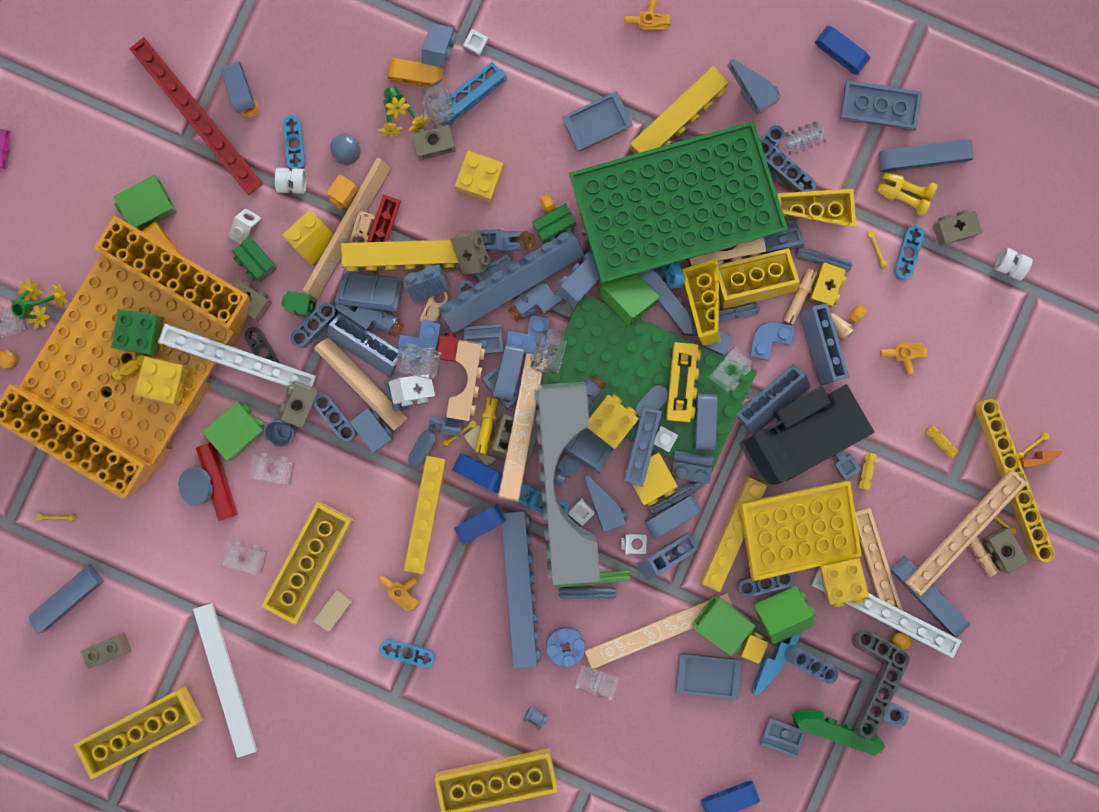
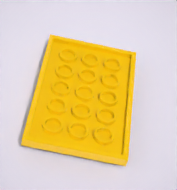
[739,480,862,581]

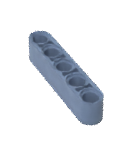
[878,139,974,172]
[890,556,970,638]

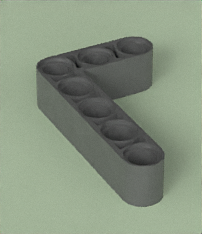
[852,631,910,738]

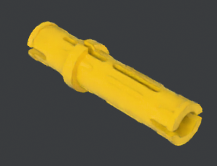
[474,397,499,456]

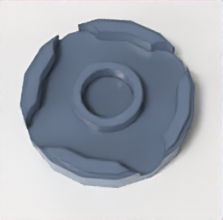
[178,467,213,506]

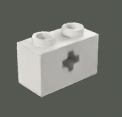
[389,374,435,407]

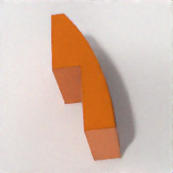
[1020,451,1062,467]

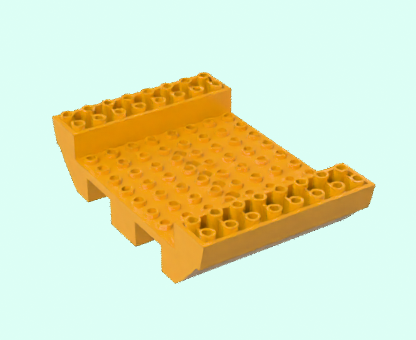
[0,215,251,499]

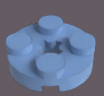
[547,627,585,667]

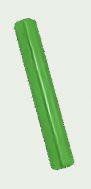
[555,570,631,588]

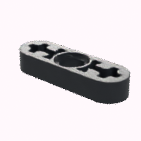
[245,327,281,364]

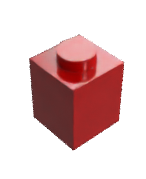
[437,333,460,362]

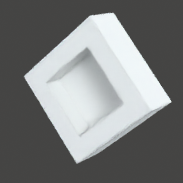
[463,29,489,56]
[654,426,678,452]
[568,498,596,526]

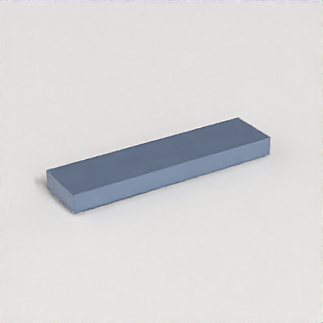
[624,406,662,487]

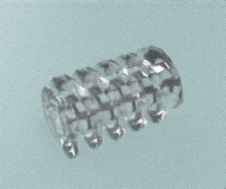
[783,121,826,156]

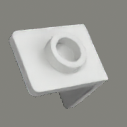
[228,209,261,244]
[621,534,647,555]

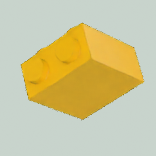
[587,394,639,449]
[624,453,678,507]
[819,558,869,608]

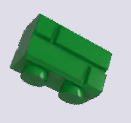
[532,203,577,244]
[232,237,277,282]
[282,291,317,317]

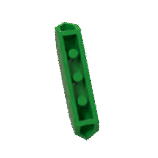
[792,710,885,756]

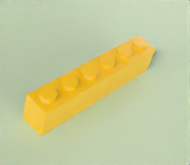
[629,66,729,154]
[341,240,459,272]
[404,456,447,574]
[700,477,767,592]

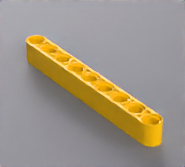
[975,399,1054,562]

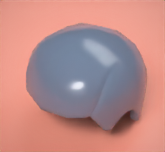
[330,133,361,165]
[263,418,296,447]

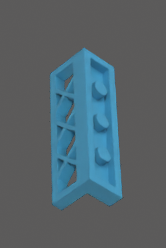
[434,61,507,126]

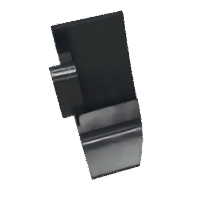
[739,384,875,485]

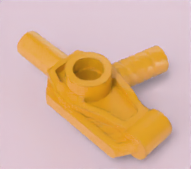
[624,0,671,30]
[880,343,928,375]
[378,575,420,611]

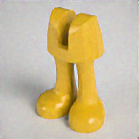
[877,173,938,217]

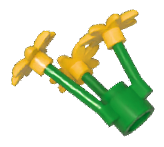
[378,87,430,137]
[11,278,68,329]

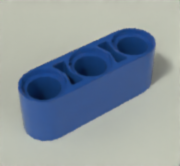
[815,25,870,74]
[452,453,503,494]
[454,504,506,545]
[700,781,760,812]

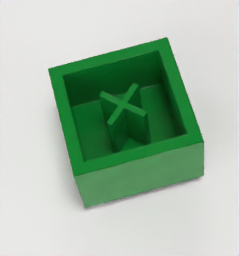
[111,309,164,356]

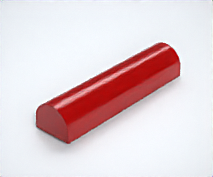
[361,194,401,273]
[196,443,238,521]

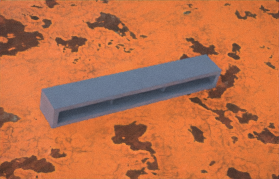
[438,230,585,334]
[502,511,540,669]

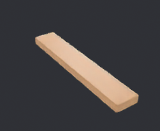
[314,337,408,430]
[855,508,903,611]

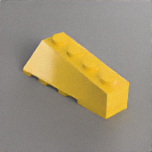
[777,189,856,228]
[682,258,722,346]

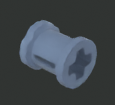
[523,705,548,731]

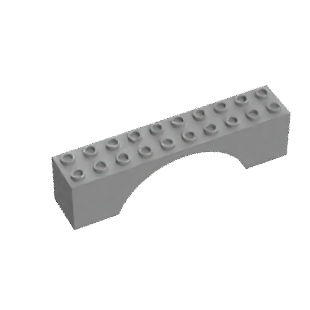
[534,381,600,585]

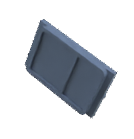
[562,91,633,151]
[335,272,403,311]
[563,427,614,473]
[676,654,742,700]

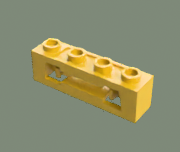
[665,342,701,422]

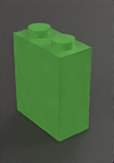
[113,175,177,231]
[598,274,660,327]
[202,401,265,461]
[754,585,816,644]
[692,594,755,656]

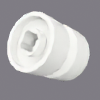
[275,168,307,194]
[995,247,1032,281]

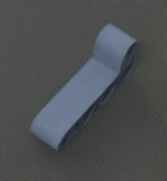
[760,125,816,192]

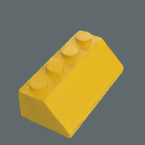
[719,248,800,309]

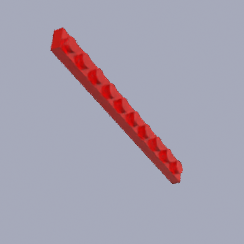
[129,37,263,196]

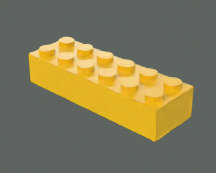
[261,502,354,625]
[74,685,203,780]
[434,748,558,812]

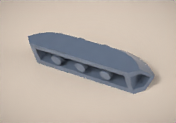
[639,268,698,336]

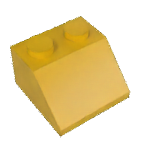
[282,209,334,266]

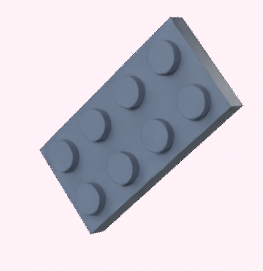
[840,80,922,131]

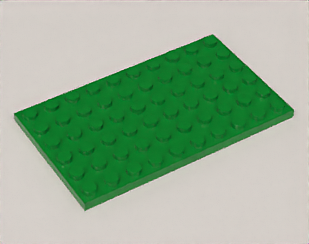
[569,121,788,284]
[541,295,757,474]

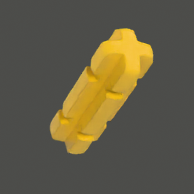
[111,354,147,381]
[925,425,958,458]
[858,452,877,490]

